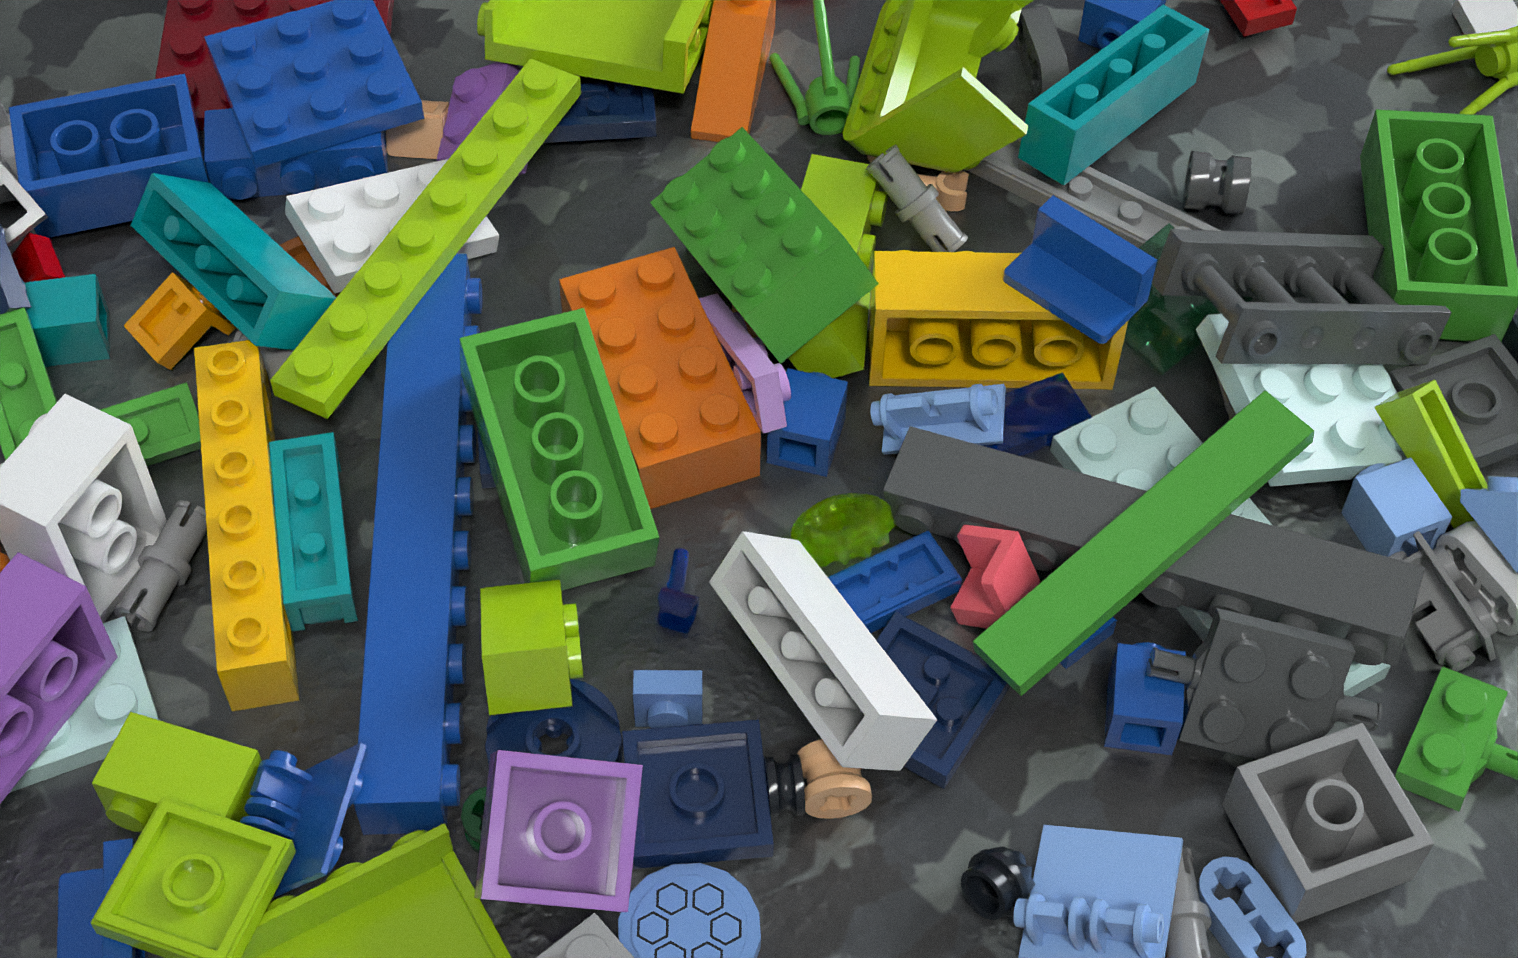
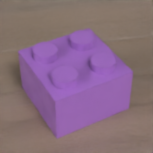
[474,750,643,912]

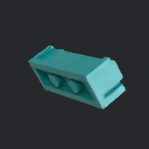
[269,432,358,631]

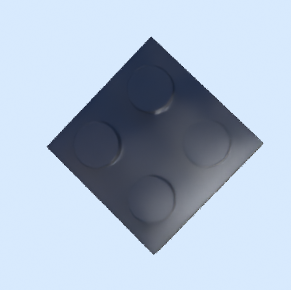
[622,719,774,869]

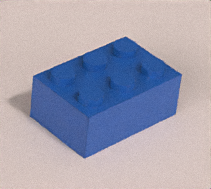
[8,74,210,237]

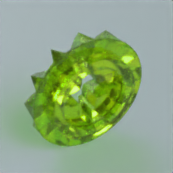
[791,493,895,567]

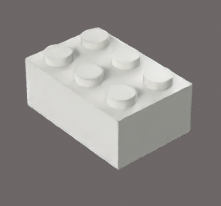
[0,394,167,623]

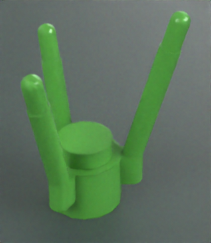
[769,0,860,135]

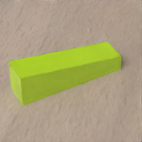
[1374,379,1488,528]

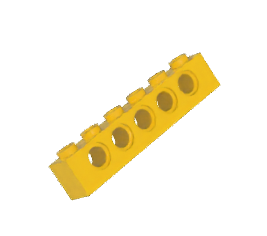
[194,340,299,711]

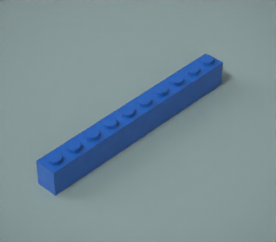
[353,254,483,835]

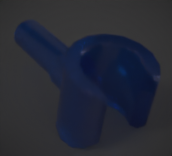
[657,548,699,634]

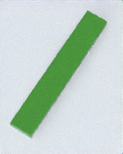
[973,390,1315,696]

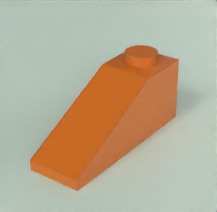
[691,0,776,142]

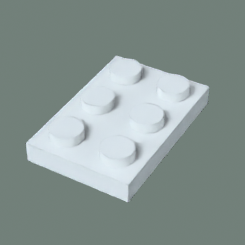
[285,159,499,293]

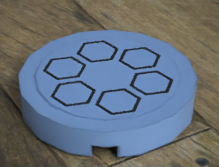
[618,863,761,958]

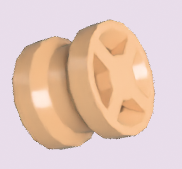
[797,739,872,819]

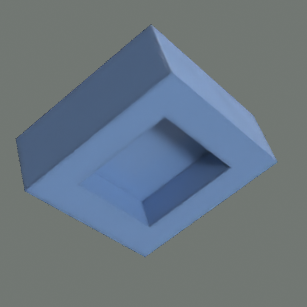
[633,670,703,729]

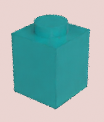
[24,274,110,367]

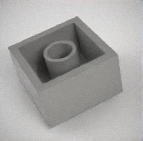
[1222,723,1434,923]

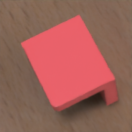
[950,525,1041,629]

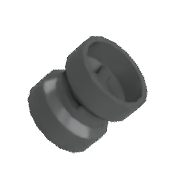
[1183,151,1252,215]

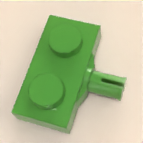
[1395,666,1518,811]

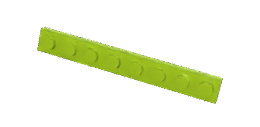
[270,58,581,419]

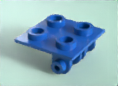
[240,743,367,898]

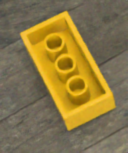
[868,250,1129,390]

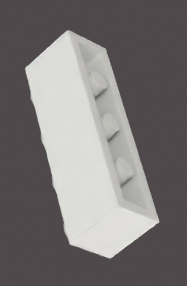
[709,531,937,771]

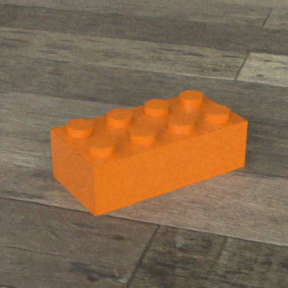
[559,247,761,509]

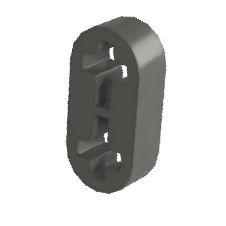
[1015,5,1069,97]

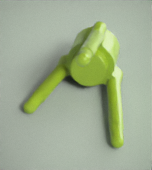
[1387,26,1518,115]

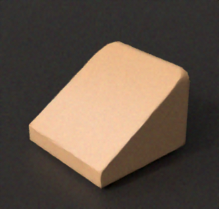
[386,100,449,159]

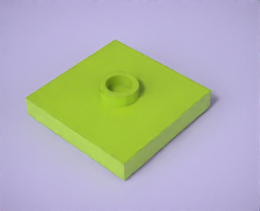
[90,797,296,958]

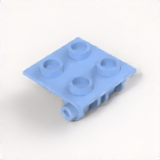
[1014,825,1183,958]

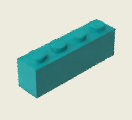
[1018,4,1210,185]
[131,173,337,350]

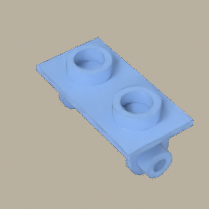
[870,384,1006,455]

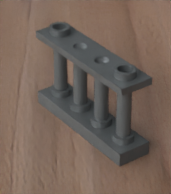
[1152,229,1452,365]

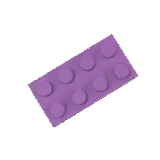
[0,552,118,804]

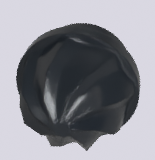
[961,846,1035,920]

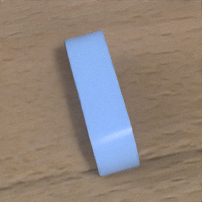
[1197,856,1306,958]

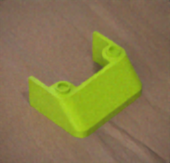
[843,0,1034,173]

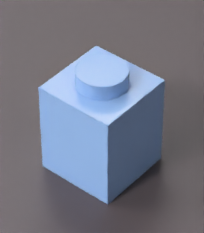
[1341,457,1452,557]

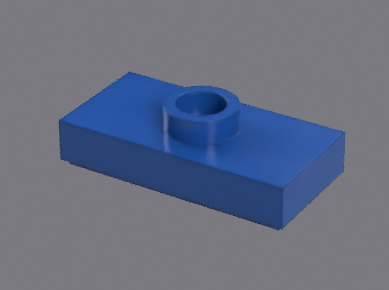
[828,531,962,633]

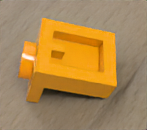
[123,272,236,370]

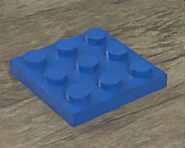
[204,0,425,168]

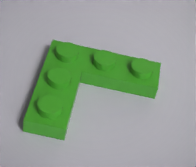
[0,308,201,466]

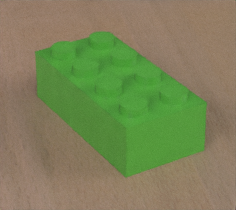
[1360,109,1518,342]
[650,127,879,364]
[459,308,660,591]

